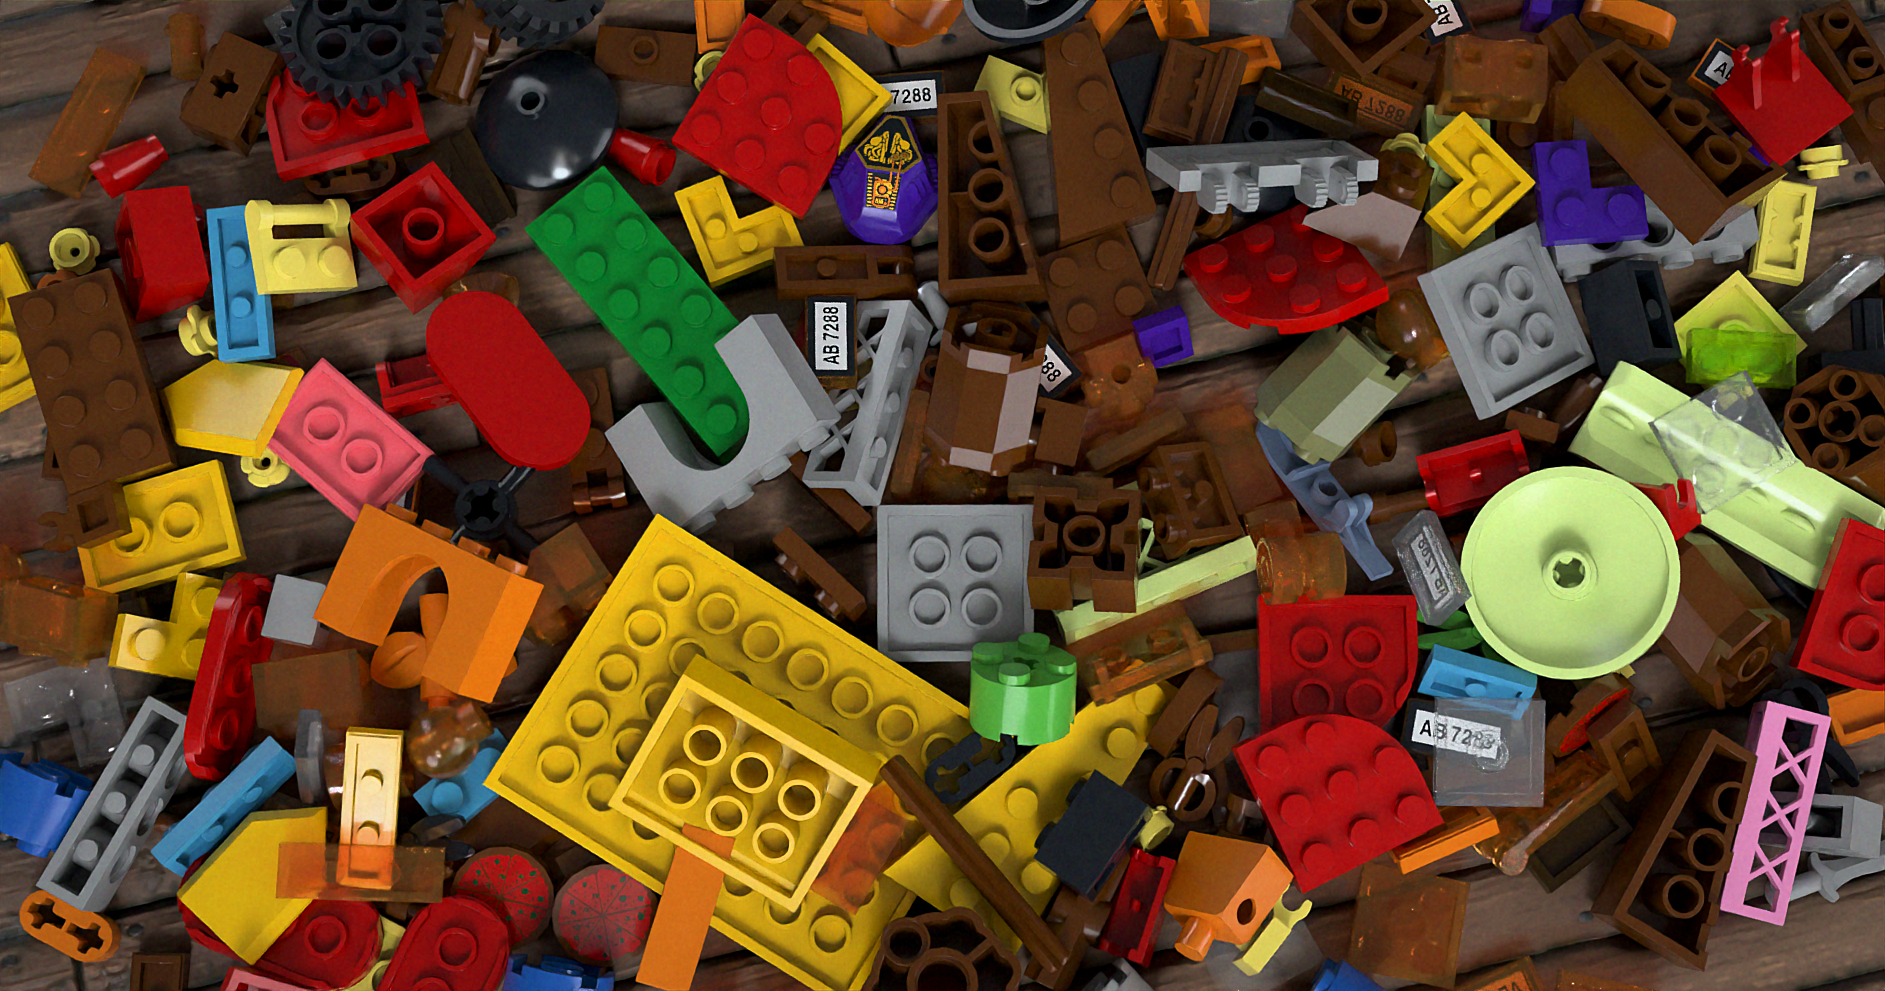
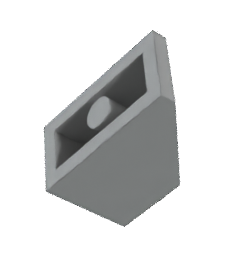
[1757,791,1883,859]

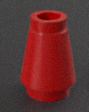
[606,127,676,186]
[89,133,170,200]

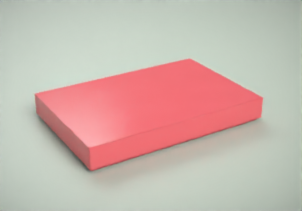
[267,357,435,523]

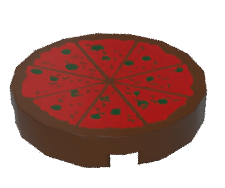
[1541,672,1635,758]
[450,843,557,950]
[552,860,657,968]

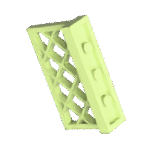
[1052,481,1258,648]

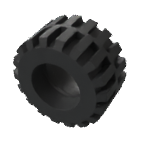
[473,0,605,50]

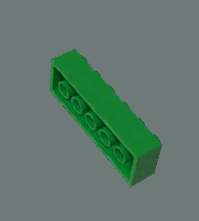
[524,165,750,466]

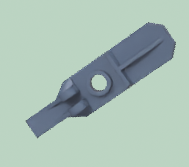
[1254,419,1394,581]

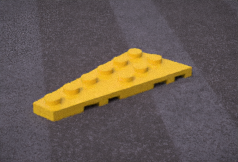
[879,662,1179,955]

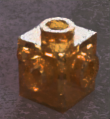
[1080,335,1158,421]

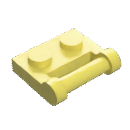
[245,199,358,295]

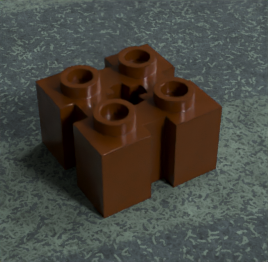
[1026,486,1143,613]

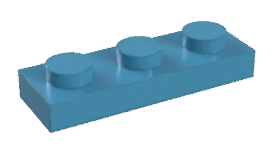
[206,205,276,364]
[150,735,296,878]

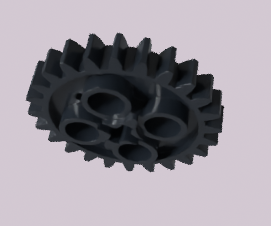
[278,0,446,110]

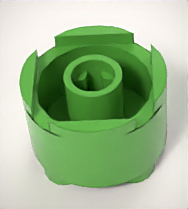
[969,632,1077,745]

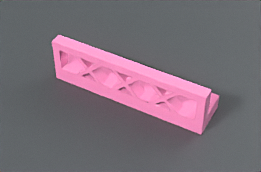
[1717,701,1831,926]

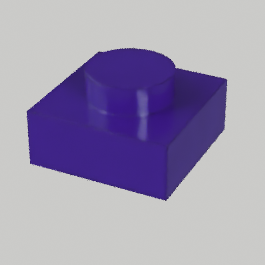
[1132,305,1194,372]

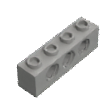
[1536,194,1760,282]
[36,695,188,913]

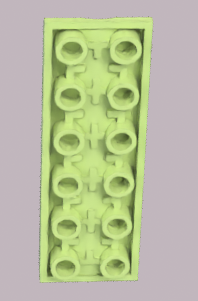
[1567,361,1885,592]

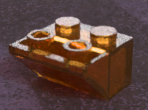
[522,522,616,647]

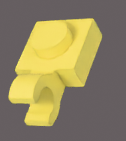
[1232,884,1312,976]

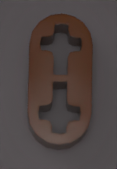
[302,153,401,202]
[1145,663,1225,759]

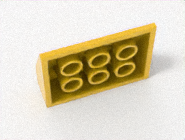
[608,653,882,912]

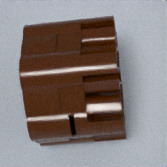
[863,907,1022,991]

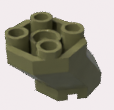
[1253,315,1422,464]

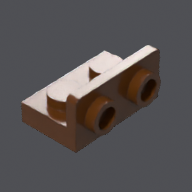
[1136,440,1243,560]

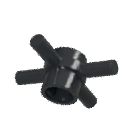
[422,454,551,576]

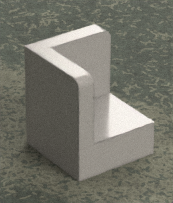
[261,574,329,652]

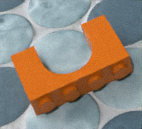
[312,502,544,703]

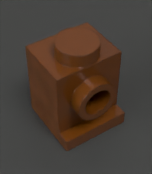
[1027,396,1088,481]

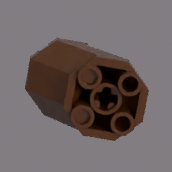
[923,300,1050,477]
[1783,364,1885,508]
[1656,531,1792,709]

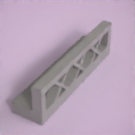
[802,300,933,506]

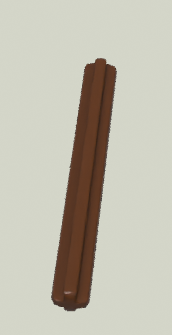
[1146,47,1249,292]
[879,754,1071,973]

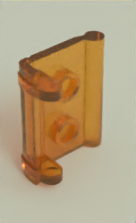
[1065,599,1214,708]

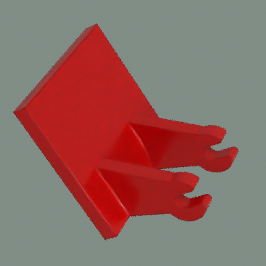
[1710,16,1855,166]

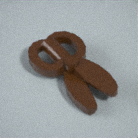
[1149,702,1246,822]

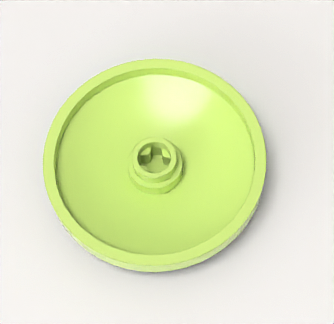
[1460,466,1681,680]

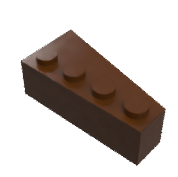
[1039,18,1157,251]
[1557,39,1788,245]
[937,90,1051,306]
[1589,729,1758,972]

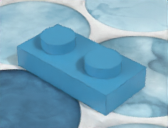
[1417,644,1537,721]
[413,727,510,837]

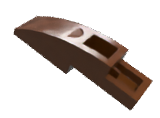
[1799,0,1885,184]

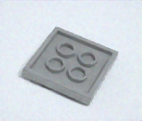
[1417,222,1596,420]
[877,505,1034,662]

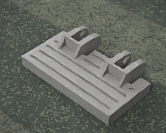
[1146,138,1378,214]

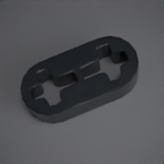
[922,731,1015,804]

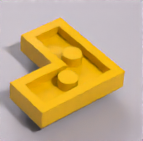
[1423,111,1536,255]
[674,175,804,288]
[108,572,223,682]

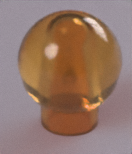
[1375,288,1450,372]
[405,698,495,779]

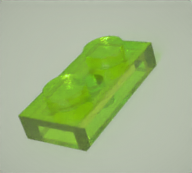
[1686,328,1796,389]

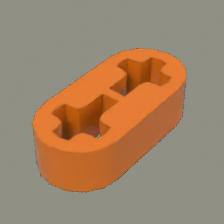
[1579,0,1677,50]
[19,890,121,962]

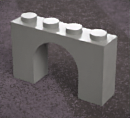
[604,314,842,536]

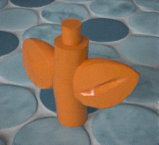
[370,593,518,722]

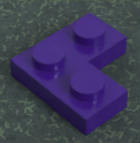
[1530,139,1649,247]

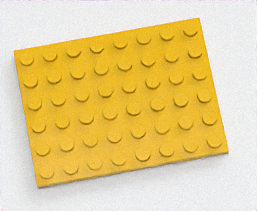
[483,513,1014,991]

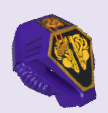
[828,114,938,245]

